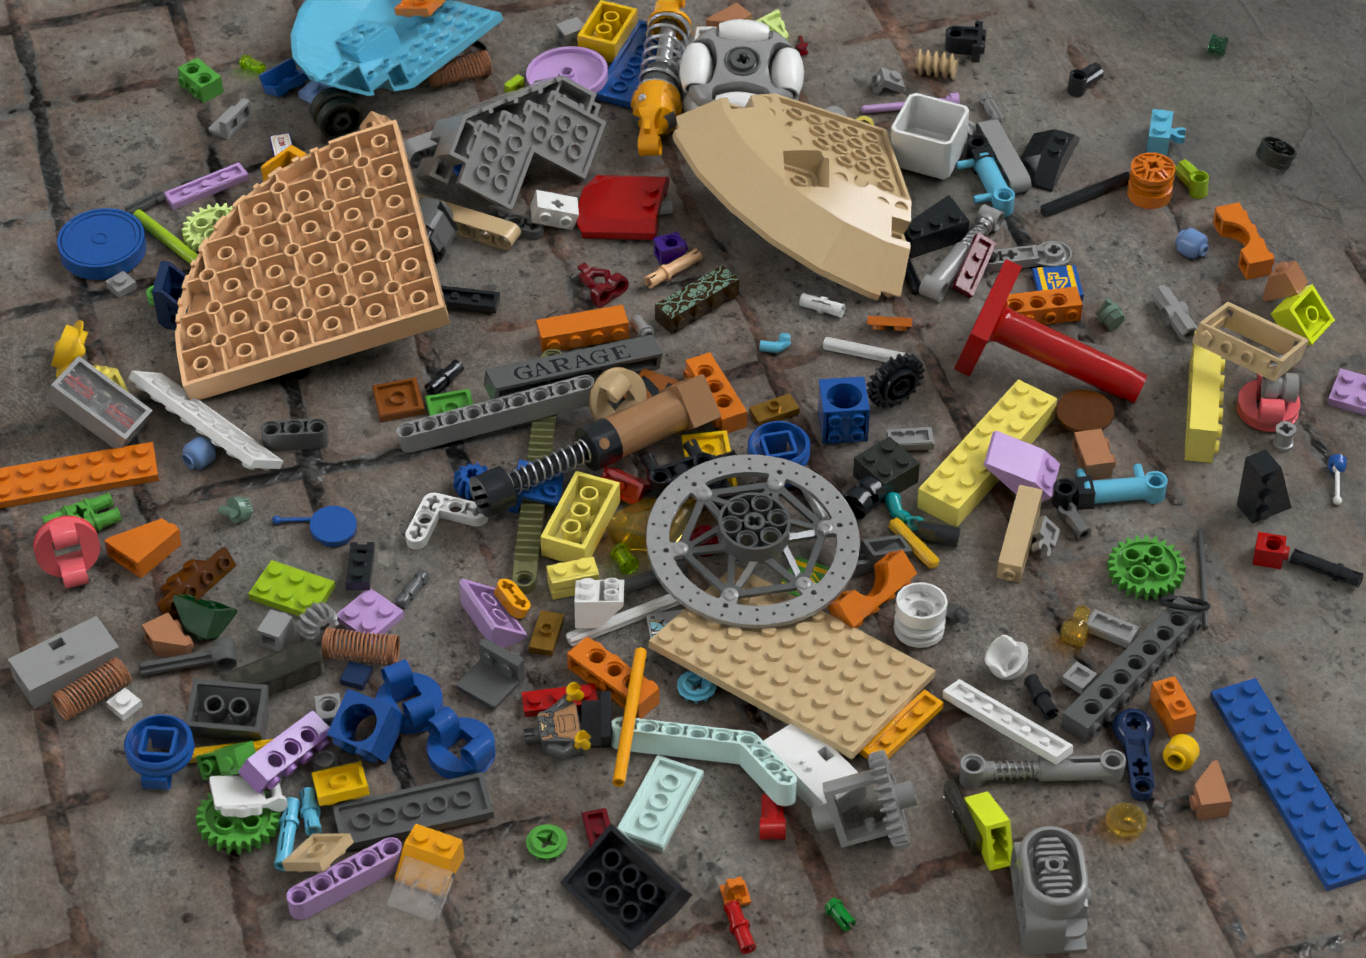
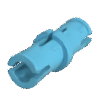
[299,787,322,836]

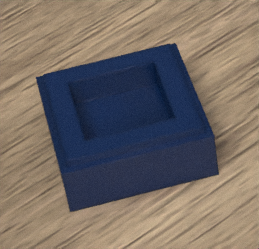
[340,661,373,690]

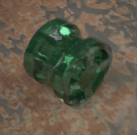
[1208,33,1229,57]

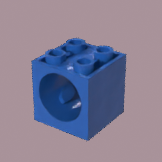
[818,376,870,444]
[327,689,407,764]

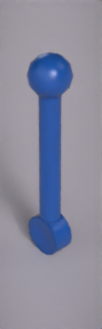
[272,515,312,525]

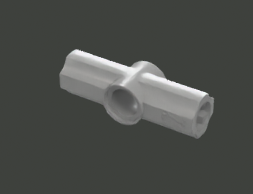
[1151,285,1197,343]

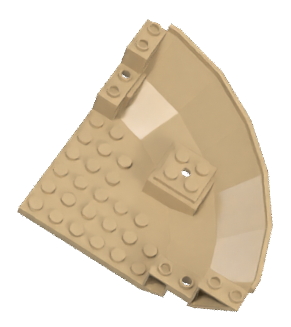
[672,93,911,300]

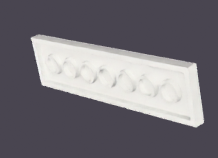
[128,371,283,470]

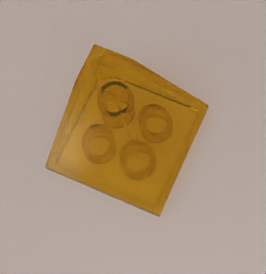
[606,498,697,551]

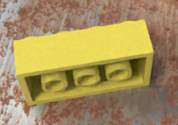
[540,471,620,562]

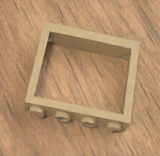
[1192,302,1309,382]

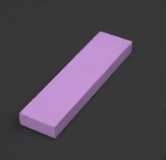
[163,163,249,210]

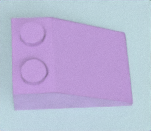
[984,431,1060,502]

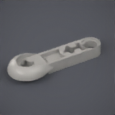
[985,241,1072,272]

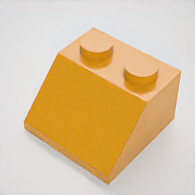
[395,824,464,897]

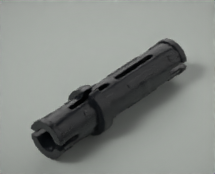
[1290,548,1364,588]

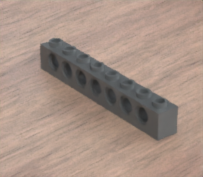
[1061,596,1203,744]

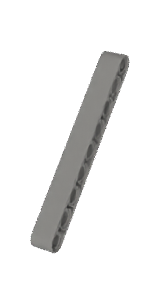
[396,375,595,453]

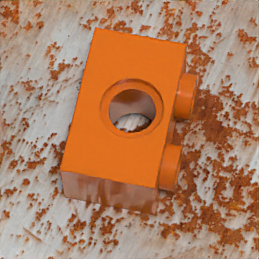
[1149,676,1197,738]

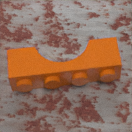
[1212,202,1275,280]
[827,550,917,628]

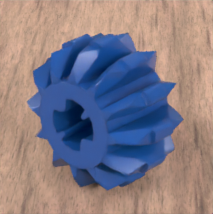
[453,462,488,500]

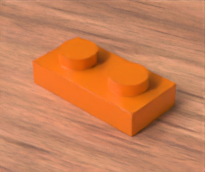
[867,316,912,331]

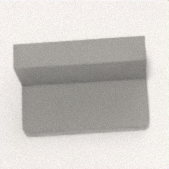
[208,98,252,140]

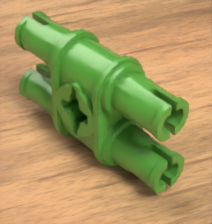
[42,492,122,540]

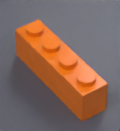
[536,304,629,353]

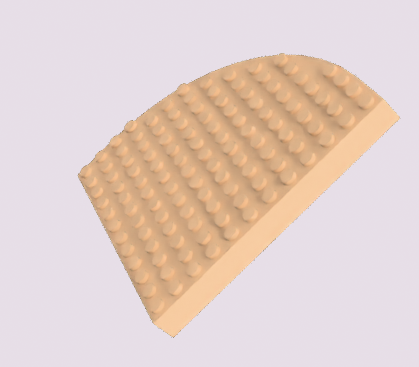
[175,120,451,400]

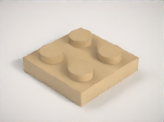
[281,833,354,873]

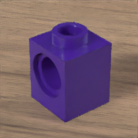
[653,231,688,266]

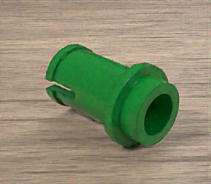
[824,898,857,932]

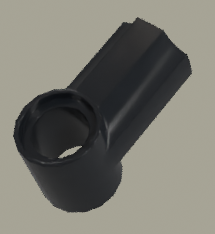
[1067,62,1104,97]

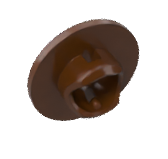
[1056,390,1114,432]

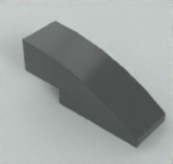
[852,534,913,578]

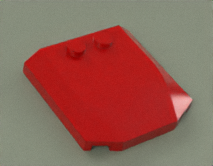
[576,175,670,240]

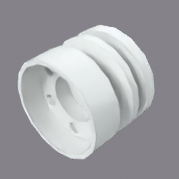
[894,582,948,648]

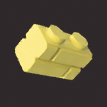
[546,557,599,600]

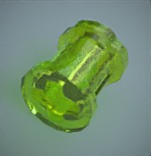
[610,543,639,575]

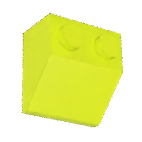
[1271,284,1335,345]

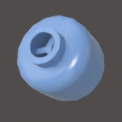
[1175,228,1209,260]
[181,436,217,470]

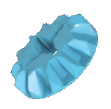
[677,671,717,704]

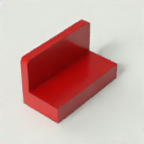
[601,467,651,506]

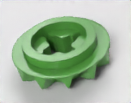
[526,824,568,862]

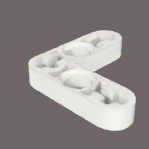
[405,493,488,550]

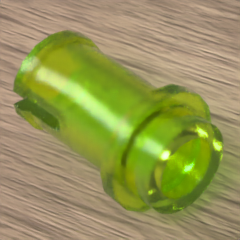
[239,54,266,75]

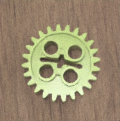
[182,203,233,252]

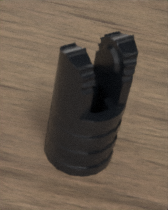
[916,520,961,548]

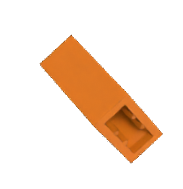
[104,518,182,578]

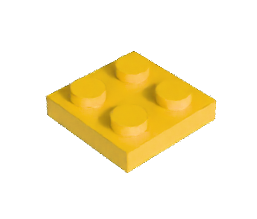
[311,761,370,806]

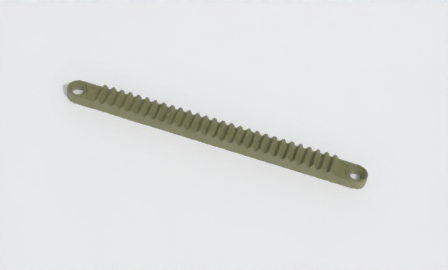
[512,349,562,594]

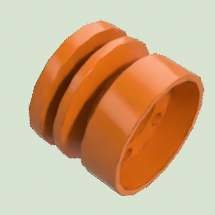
[1127,152,1175,209]

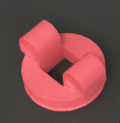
[1237,366,1300,432]
[33,516,100,589]

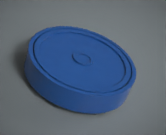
[57,208,147,280]

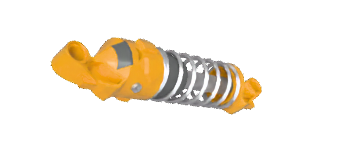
[631,0,691,157]

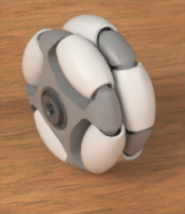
[679,19,804,112]

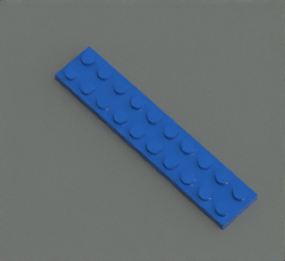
[1210,678,1366,891]

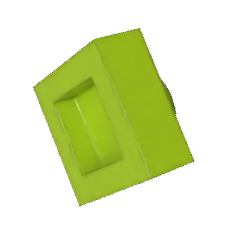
[504,74,524,93]

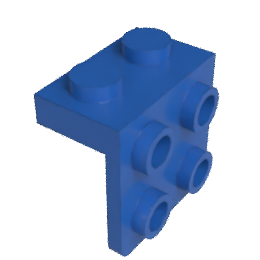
[508,459,564,513]

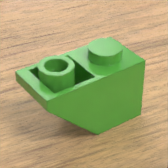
[196,741,256,780]

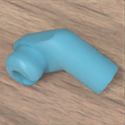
[759,333,791,353]

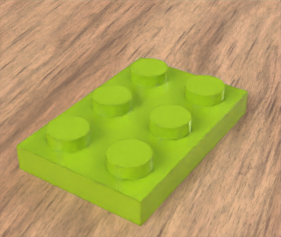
[248,560,335,617]

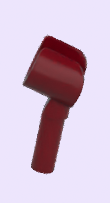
[795,35,809,56]

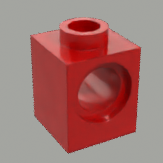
[1252,532,1290,569]

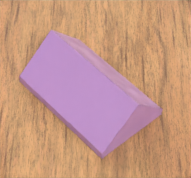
[459,579,528,648]

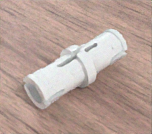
[799,293,845,318]

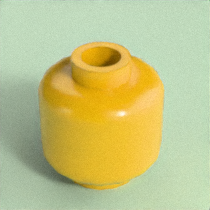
[1163,734,1200,772]

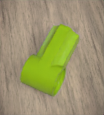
[1175,159,1209,199]

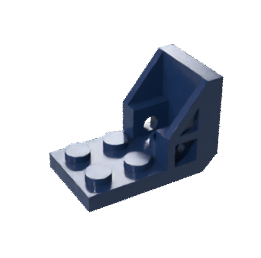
[152,261,189,330]

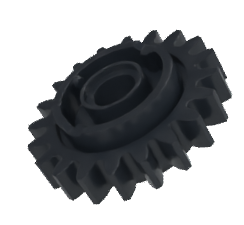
[866,352,925,409]

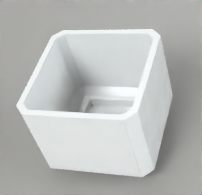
[891,93,969,180]

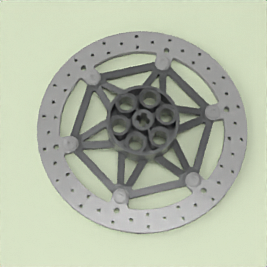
[646,454,860,629]

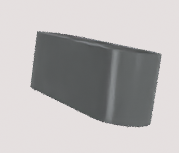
[260,418,329,451]

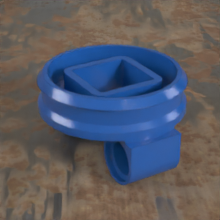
[747,421,810,488]
[375,659,443,734]
[426,706,496,779]
[124,714,195,790]

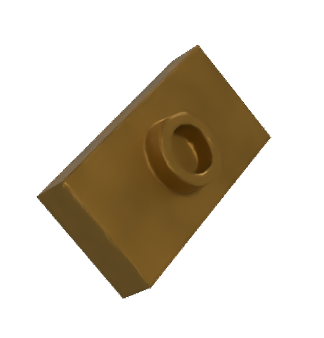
[749,393,800,427]
[529,610,565,656]

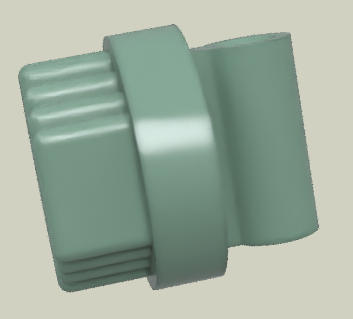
[1095,298,1125,331]
[218,496,253,523]

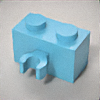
[1146,109,1186,156]

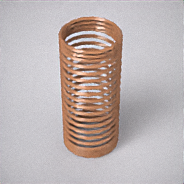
[428,50,492,88]
[321,627,400,665]
[52,657,132,721]

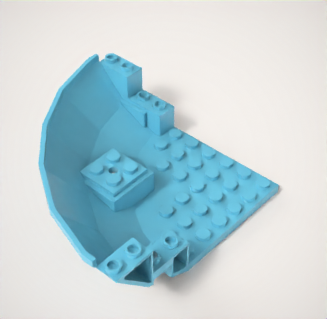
[290,0,504,96]

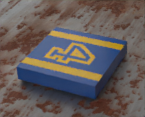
[1032,265,1084,301]

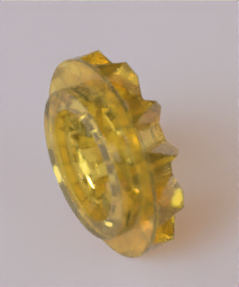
[1105,803,1147,840]

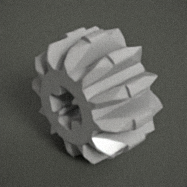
[296,602,339,644]

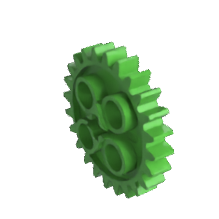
[1107,535,1186,601]
[196,791,280,854]

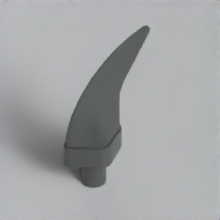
[946,602,969,625]

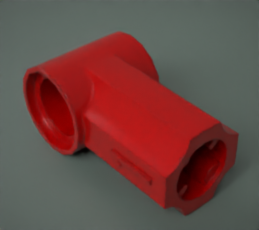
[760,793,786,840]

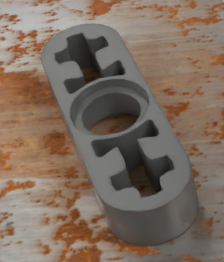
[486,209,544,240]

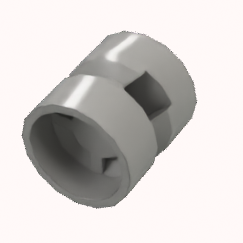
[1261,373,1299,403]

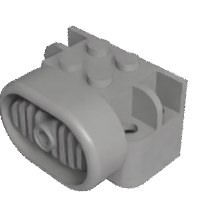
[1010,826,1091,955]

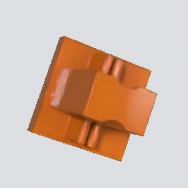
[719,876,751,907]

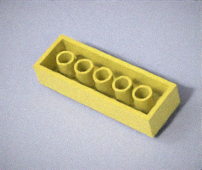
[1184,331,1225,463]

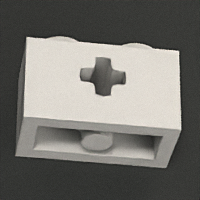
[530,190,579,230]

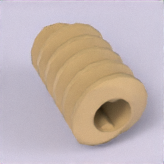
[914,49,958,80]

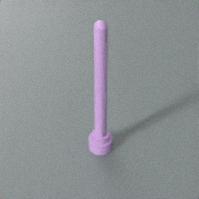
[861,93,960,114]

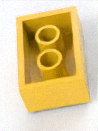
[577,0,638,63]

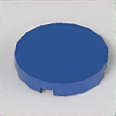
[310,506,357,547]

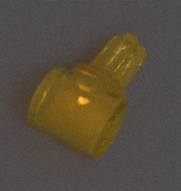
[1059,605,1090,648]

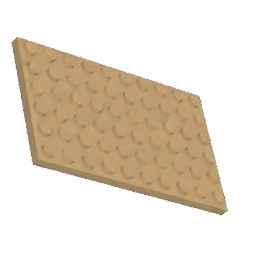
[648,565,936,759]

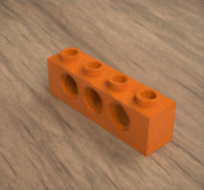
[1007,286,1083,325]
[683,352,747,433]
[567,636,660,719]

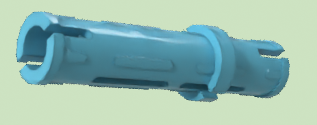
[274,797,301,871]

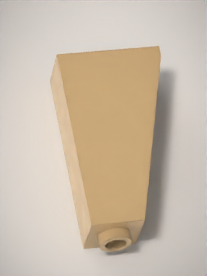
[997,485,1043,583]

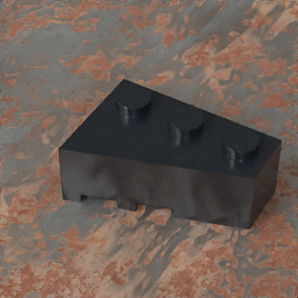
[904,195,970,259]
[1237,449,1292,524]

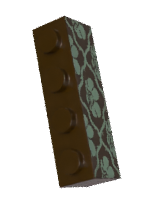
[655,265,739,334]

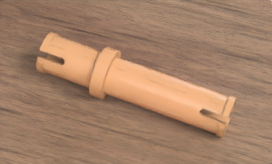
[644,248,702,289]

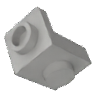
[870,67,905,95]

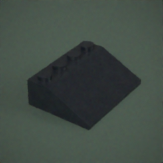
[560,823,693,950]

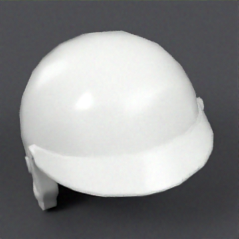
[985,635,1028,680]

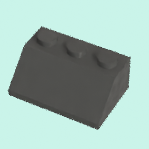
[185,679,268,741]

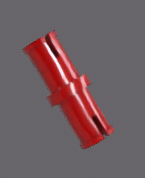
[723,900,757,954]

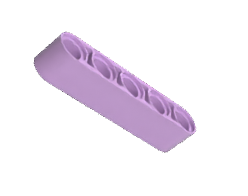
[286,837,403,920]

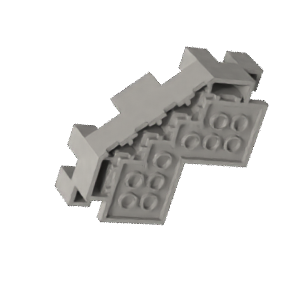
[415,75,606,210]

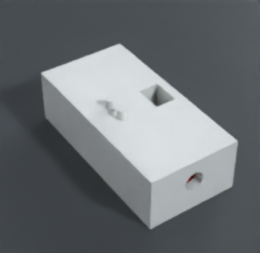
[763,724,866,814]

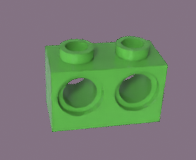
[177,57,224,103]

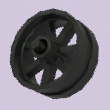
[1256,136,1297,170]

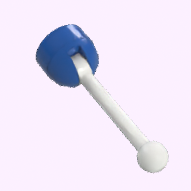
[1328,454,1347,505]

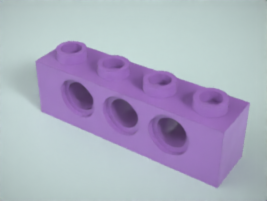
[238,710,330,794]

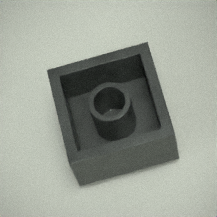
[853,436,920,503]

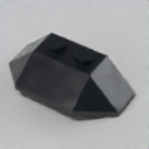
[1020,129,1079,192]

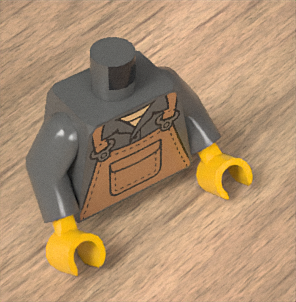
[524,682,591,761]

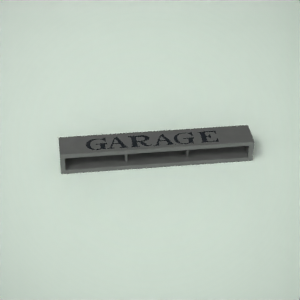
[483,335,663,400]

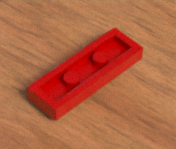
[521,683,598,717]

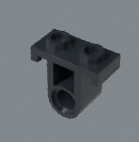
[945,21,987,63]

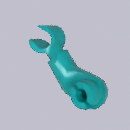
[885,492,925,530]

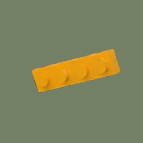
[860,689,944,760]

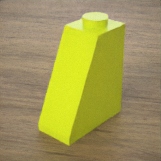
[964,791,1012,871]

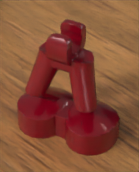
[577,263,629,308]

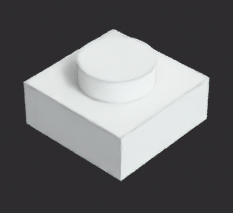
[106,688,143,721]

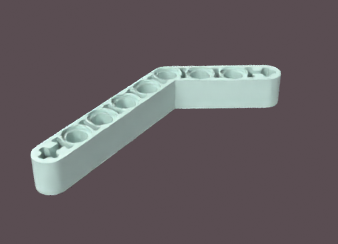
[611,717,797,806]

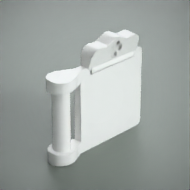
[209,775,288,818]

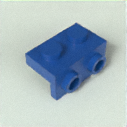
[259,58,309,97]

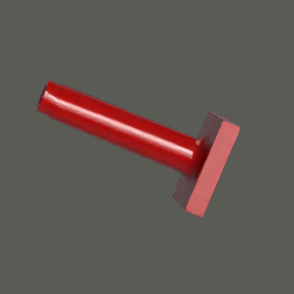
[954,259,1147,403]

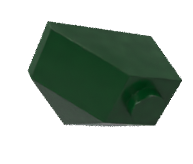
[173,594,238,641]

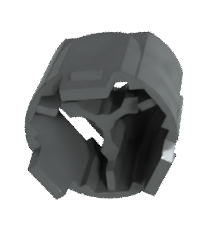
[419,197,458,265]

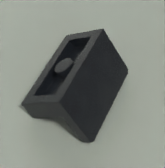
[581,691,612,748]

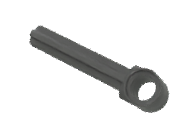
[139,638,237,676]

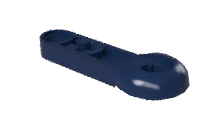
[1112,708,1155,802]

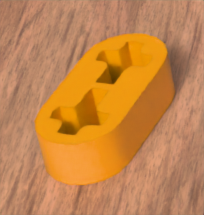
[494,579,531,618]

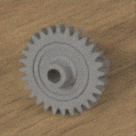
[811,749,918,848]

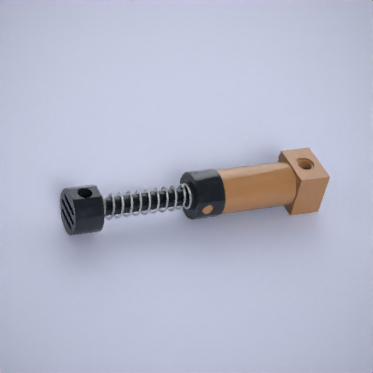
[469,374,721,517]

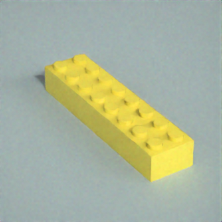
[917,379,1057,526]

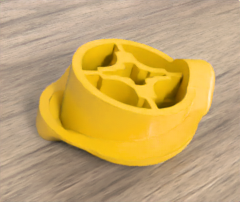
[51,320,88,378]

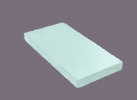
[618,755,704,853]

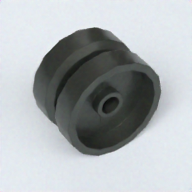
[309,87,363,140]

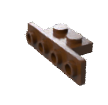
[157,547,236,620]

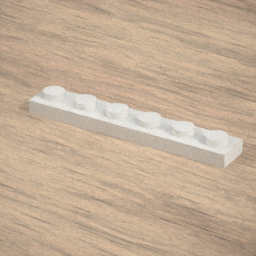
[943,679,1073,765]

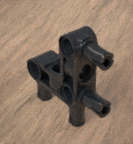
[640,439,754,510]

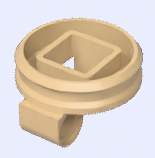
[589,367,646,420]

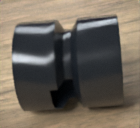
[843,475,886,519]

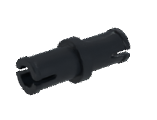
[424,359,464,395]
[1024,674,1059,720]

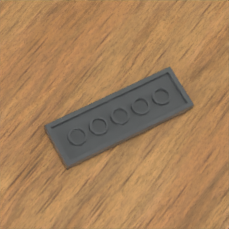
[332,772,494,851]

